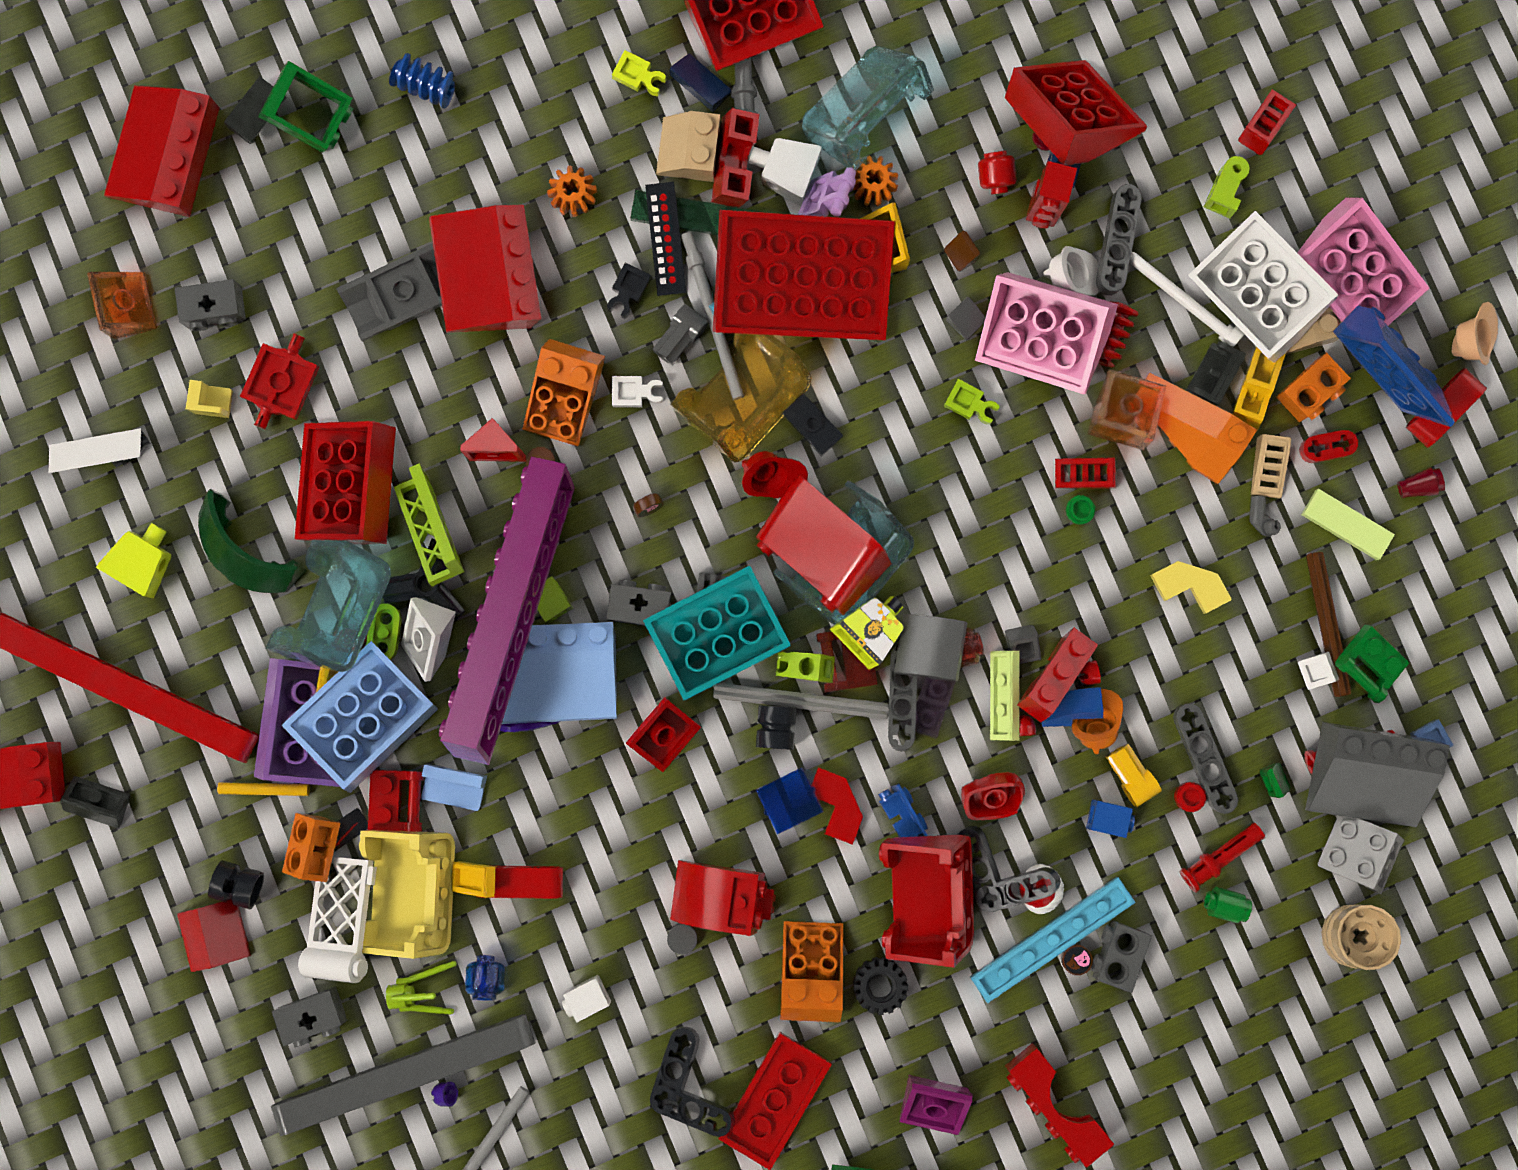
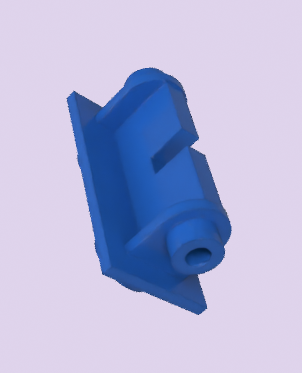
[878,784,928,837]

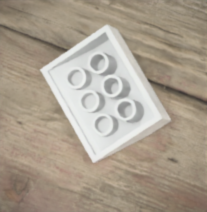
[1188,211,1339,363]

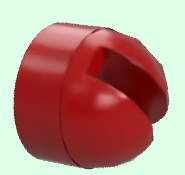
[1079,660,1101,685]
[1019,715,1036,736]

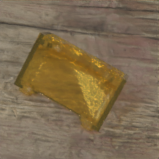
[670,333,812,463]

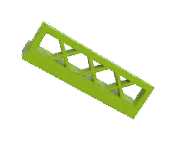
[394,463,464,587]

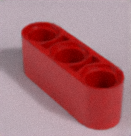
[1405,368,1487,448]
[476,865,563,899]

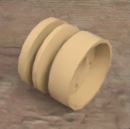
[1321,905,1401,970]

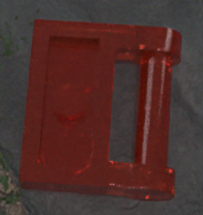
[816,631,878,693]

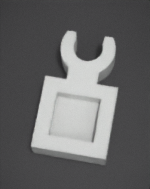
[612,376,663,407]

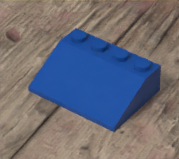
[1333,306,1455,427]

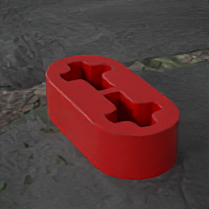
[1299,430,1358,463]

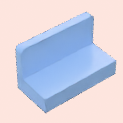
[421,764,487,811]

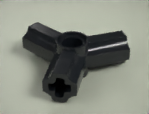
[380,538,466,623]

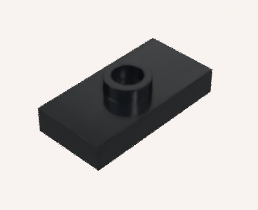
[782,393,843,457]

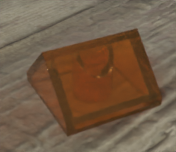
[87,272,157,339]

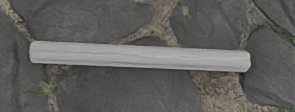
[713,683,889,719]

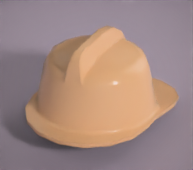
[1451,302,1498,365]

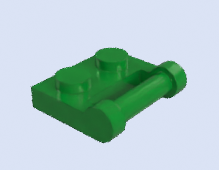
[1335,624,1409,703]

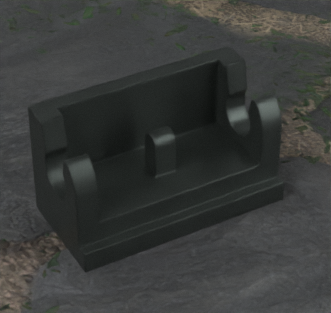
[224,76,287,144]
[1186,341,1247,406]

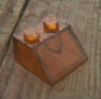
[1088,369,1166,450]

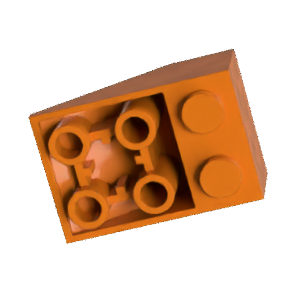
[522,339,605,446]
[780,921,843,1022]

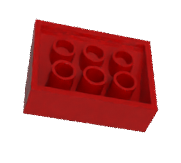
[684,0,824,72]
[1004,60,1147,165]
[104,85,220,217]
[429,205,541,333]
[295,421,396,544]

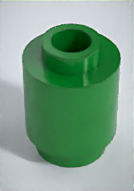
[1204,887,1252,923]

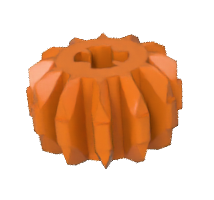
[853,155,898,206]
[547,166,597,217]

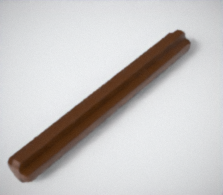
[1306,552,1351,697]

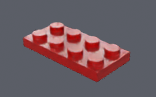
[718,1031,832,1170]

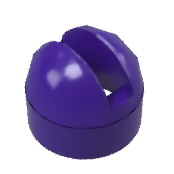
[431,1082,458,1107]

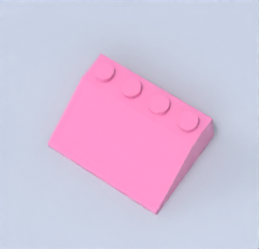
[1297,198,1429,326]
[975,272,1118,394]

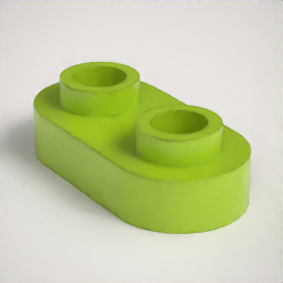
[366,604,402,660]

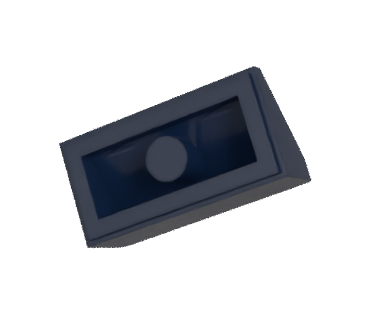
[670,53,731,112]

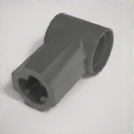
[653,304,709,366]

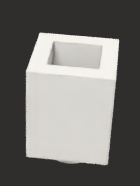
[562,975,611,1023]

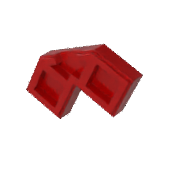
[807,767,863,845]

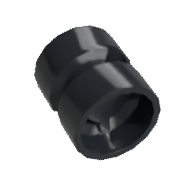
[756,705,797,750]
[208,860,264,910]

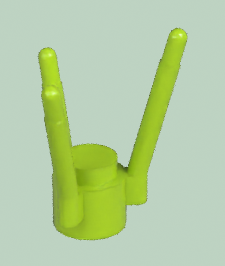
[386,961,457,1015]

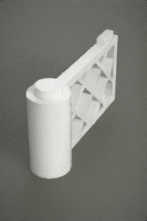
[298,857,377,983]

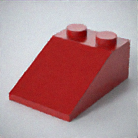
[0,742,65,809]

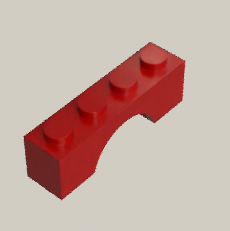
[1005,1043,1115,1168]

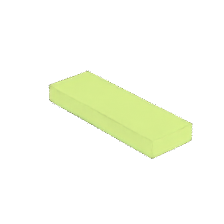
[1301,489,1395,560]
[990,651,1019,741]

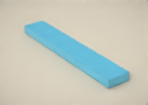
[970,877,1136,1003]

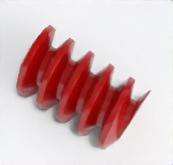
[1098,301,1139,368]

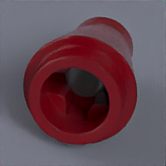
[1397,467,1445,498]

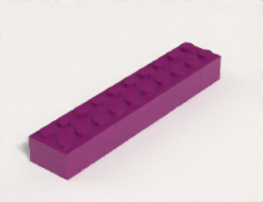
[439,457,575,765]

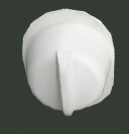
[1043,246,1100,296]

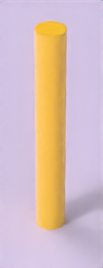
[217,782,310,796]

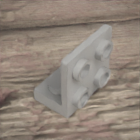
[1318,816,1404,894]

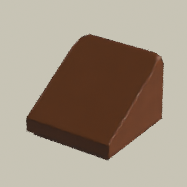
[944,230,980,272]

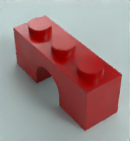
[711,108,760,208]
[1026,161,1077,228]
[1017,627,1098,722]

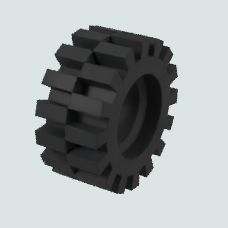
[853,957,908,1015]

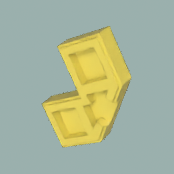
[1150,561,1232,614]

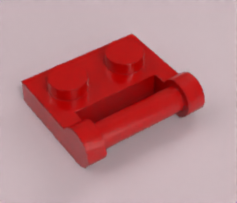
[368,770,424,832]

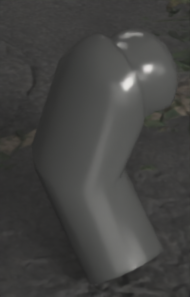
[1249,496,1281,537]

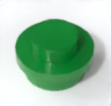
[1065,495,1095,525]

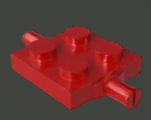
[240,333,320,430]

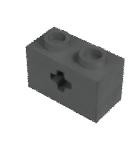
[175,279,246,331]
[606,580,672,626]
[272,986,348,1048]

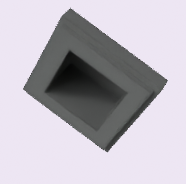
[946,296,986,341]
[1005,625,1041,664]

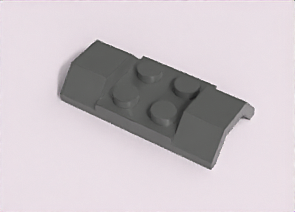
[336,243,442,342]

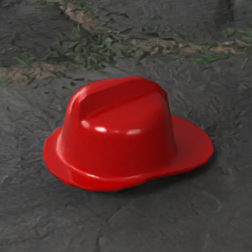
[742,451,808,498]

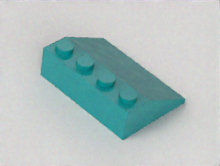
[643,566,791,700]

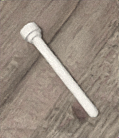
[1129,252,1244,347]

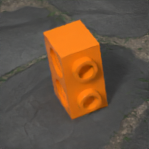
[1276,352,1351,422]
[282,813,340,882]

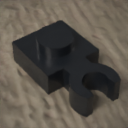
[607,262,652,319]

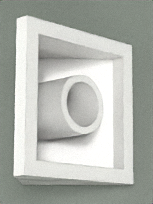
[401,597,456,682]

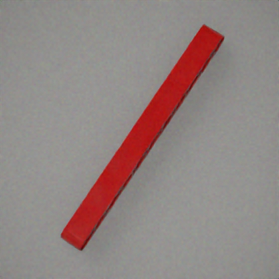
[0,611,259,763]

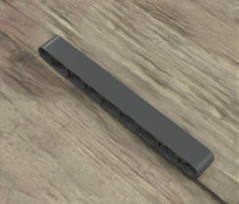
[271,1014,535,1136]

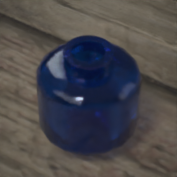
[465,955,505,1001]

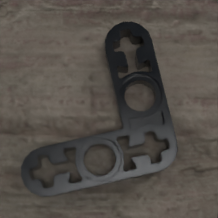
[957,826,1061,912]
[650,1027,735,1137]

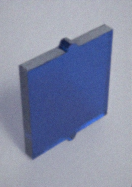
[756,767,824,834]

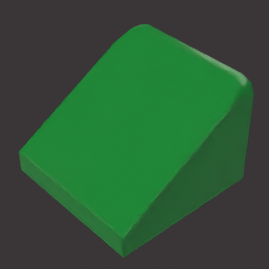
[1259,762,1290,798]

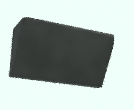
[60,776,131,828]

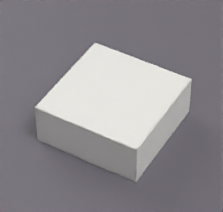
[1298,652,1339,690]

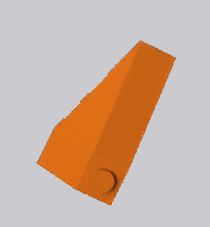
[1133,373,1257,484]

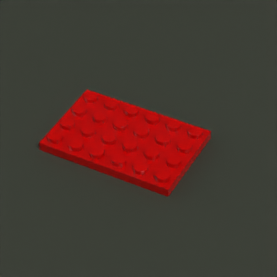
[713,210,895,340]

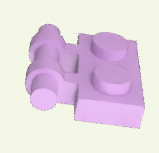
[798,168,856,217]

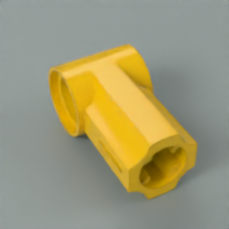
[1106,744,1162,808]

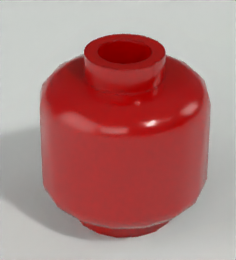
[978,150,1017,195]

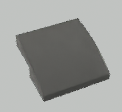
[894,614,967,681]

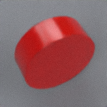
[1174,782,1206,812]

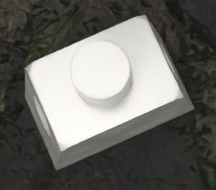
[749,138,822,206]

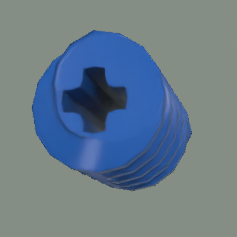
[389,53,455,109]

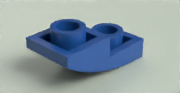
[1041,687,1104,727]

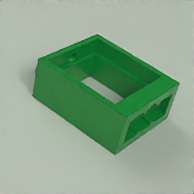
[258,61,353,153]

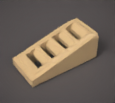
[1251,434,1291,499]

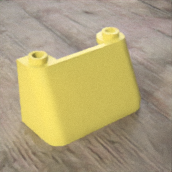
[359,830,455,959]

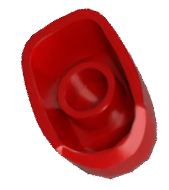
[961,772,1025,820]

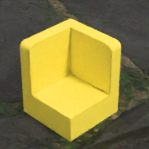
[185,380,233,418]

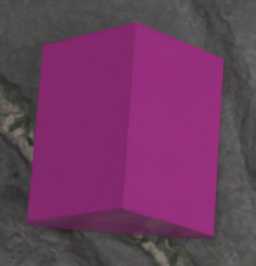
[899,1075,973,1135]

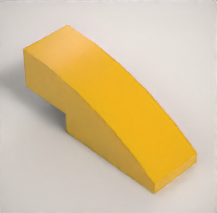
[1232,346,1286,431]

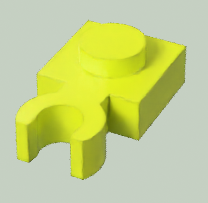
[612,50,667,96]

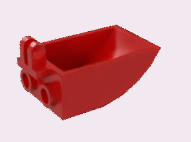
[670,860,776,936]

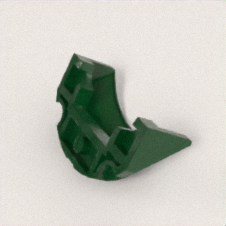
[198,489,307,593]

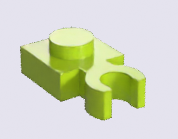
[944,379,1000,425]

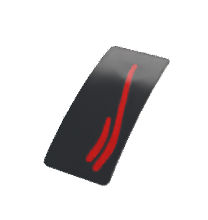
[334,808,368,852]

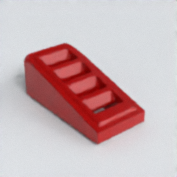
[1238,89,1296,155]
[1055,458,1116,489]

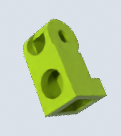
[1203,156,1250,219]
[776,652,835,683]

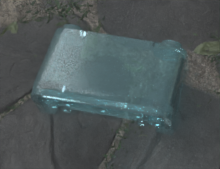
[802,45,934,171]
[265,540,391,672]

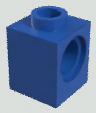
[1086,800,1135,838]

